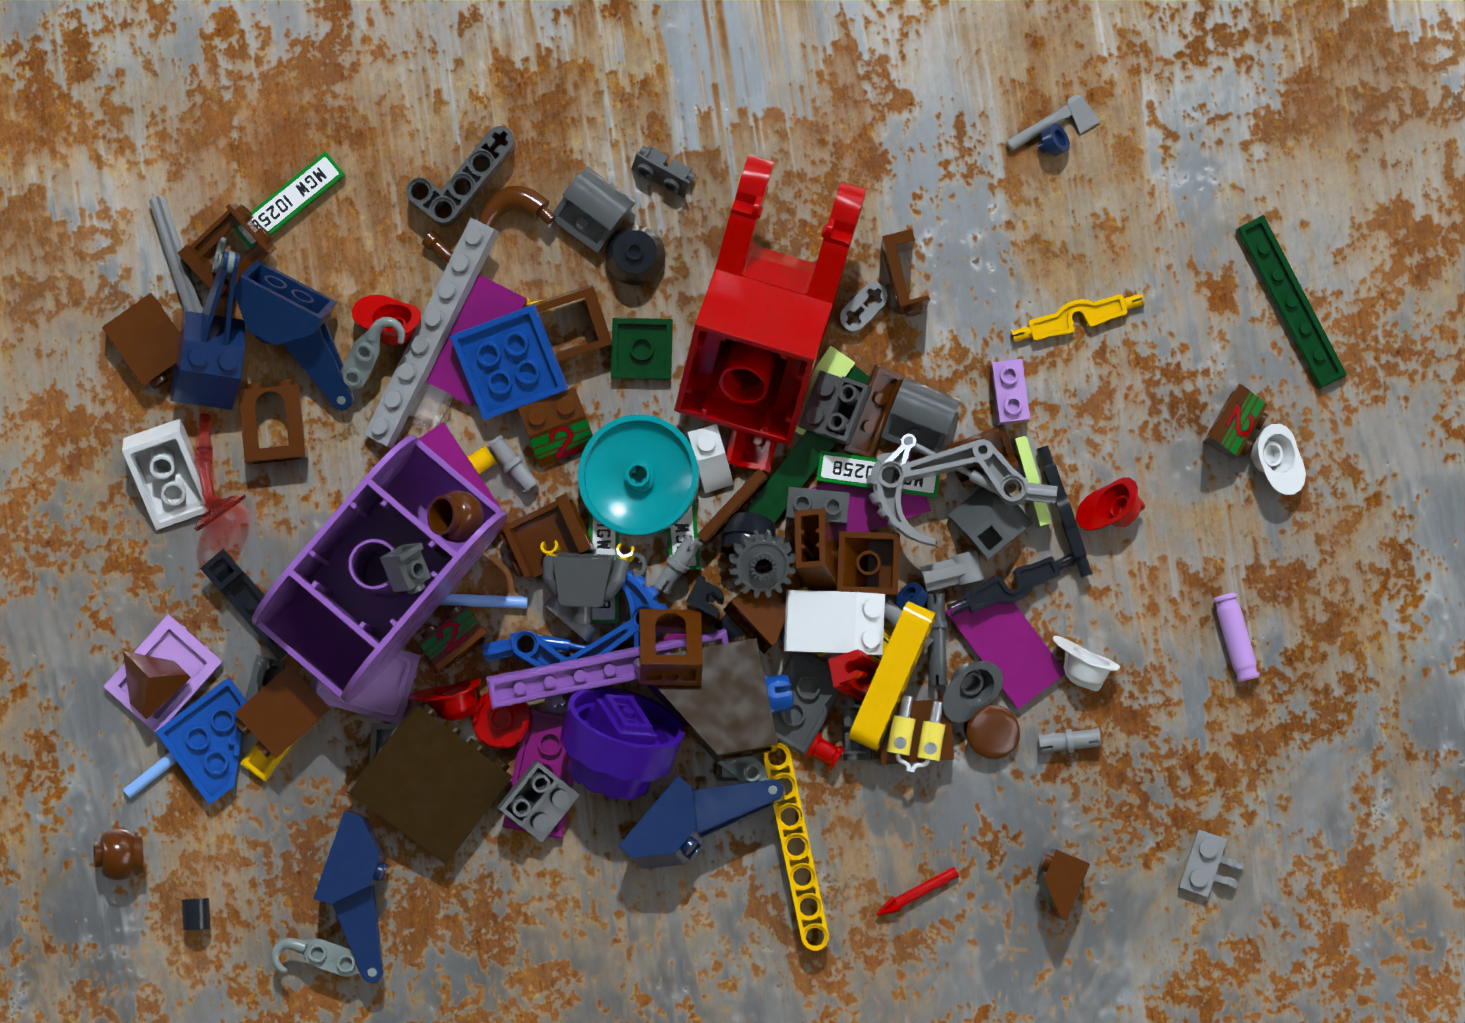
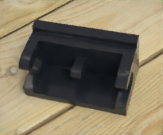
[686,575,724,620]

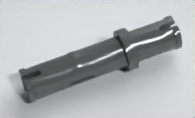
[927,594,948,685]

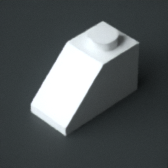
[688,424,734,494]

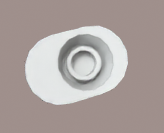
[1251,424,1306,495]
[1053,636,1120,691]

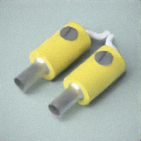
[887,695,946,772]

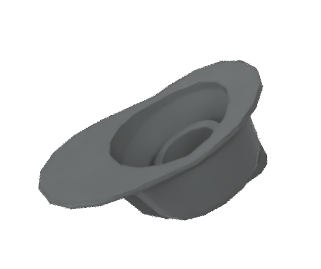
[942,661,1003,723]

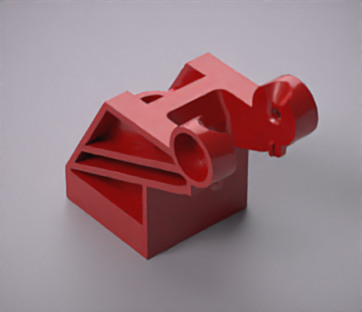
[674,154,867,446]

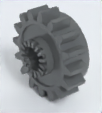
[729,530,796,598]

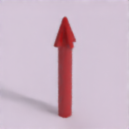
[876,866,959,916]

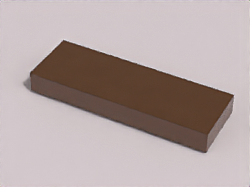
[841,365,905,458]
[697,468,768,545]

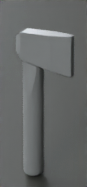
[1006,94,1100,151]

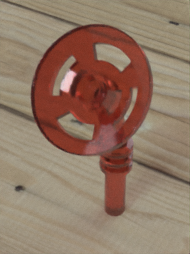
[194,413,246,532]

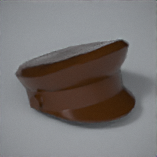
[964,705,1020,759]

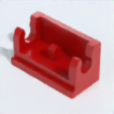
[828,649,880,702]

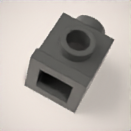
[380,543,431,594]

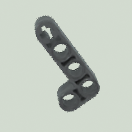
[406,126,515,227]

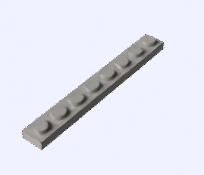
[364,218,499,448]

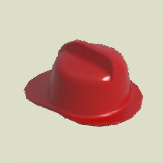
[352,295,421,346]
[1076,477,1145,531]
[409,678,481,721]

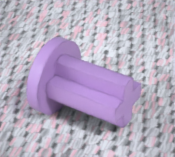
[545,693,572,713]

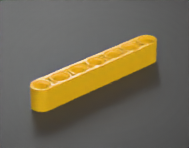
[764,743,829,951]

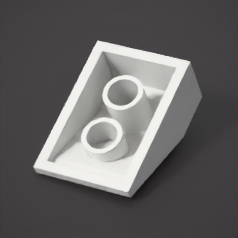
[122,418,213,530]
[784,590,885,656]

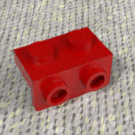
[725,429,777,473]

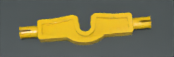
[1011,293,1145,343]

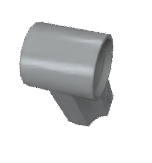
[920,550,985,592]

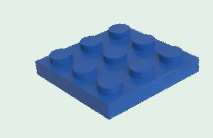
[450,304,568,420]

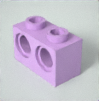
[990,359,1030,426]

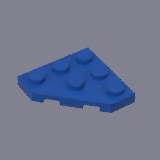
[155,677,248,805]

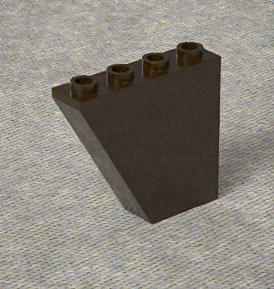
[635,636,778,762]

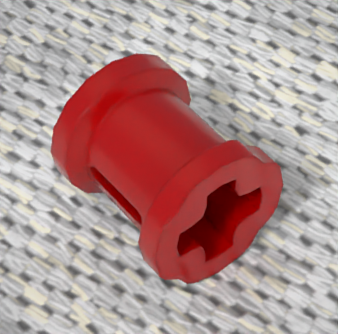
[805,732,845,771]

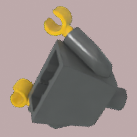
[540,540,635,624]

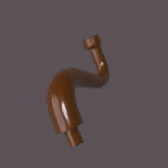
[422,186,556,263]

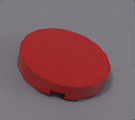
[471,692,532,749]

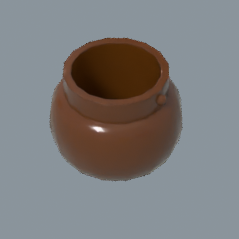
[427,491,484,543]
[93,829,143,880]

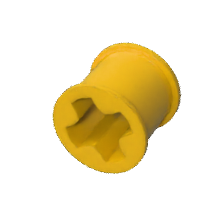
[467,444,497,475]

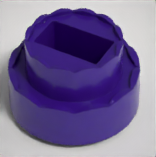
[560,687,685,800]

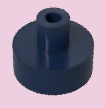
[1038,124,1070,156]
[896,582,928,610]

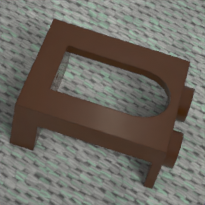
[178,204,277,298]
[881,229,930,317]
[238,380,309,465]
[638,609,703,686]

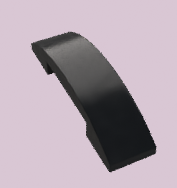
[200,548,288,661]

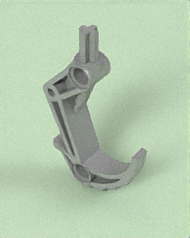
[866,434,1058,546]

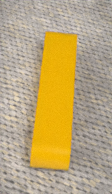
[849,601,937,751]

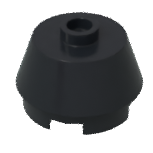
[605,225,665,285]
[718,512,776,566]

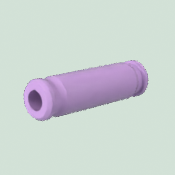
[1213,592,1260,682]

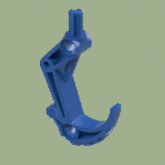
[482,570,668,667]

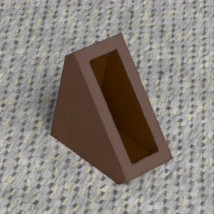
[123,651,191,719]

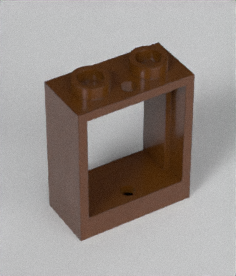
[524,284,612,362]

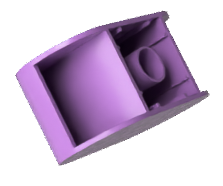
[252,435,508,703]

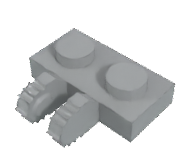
[1178,829,1245,897]

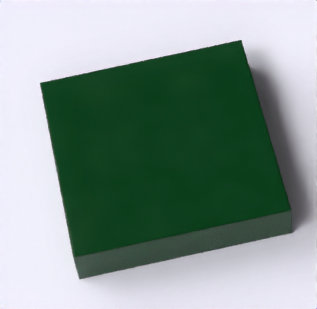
[611,318,673,380]

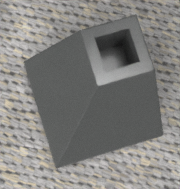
[948,487,1033,562]

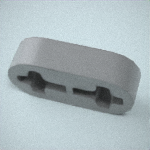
[840,283,888,333]
[544,596,597,642]

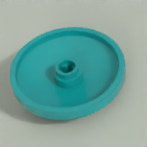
[578,414,700,536]

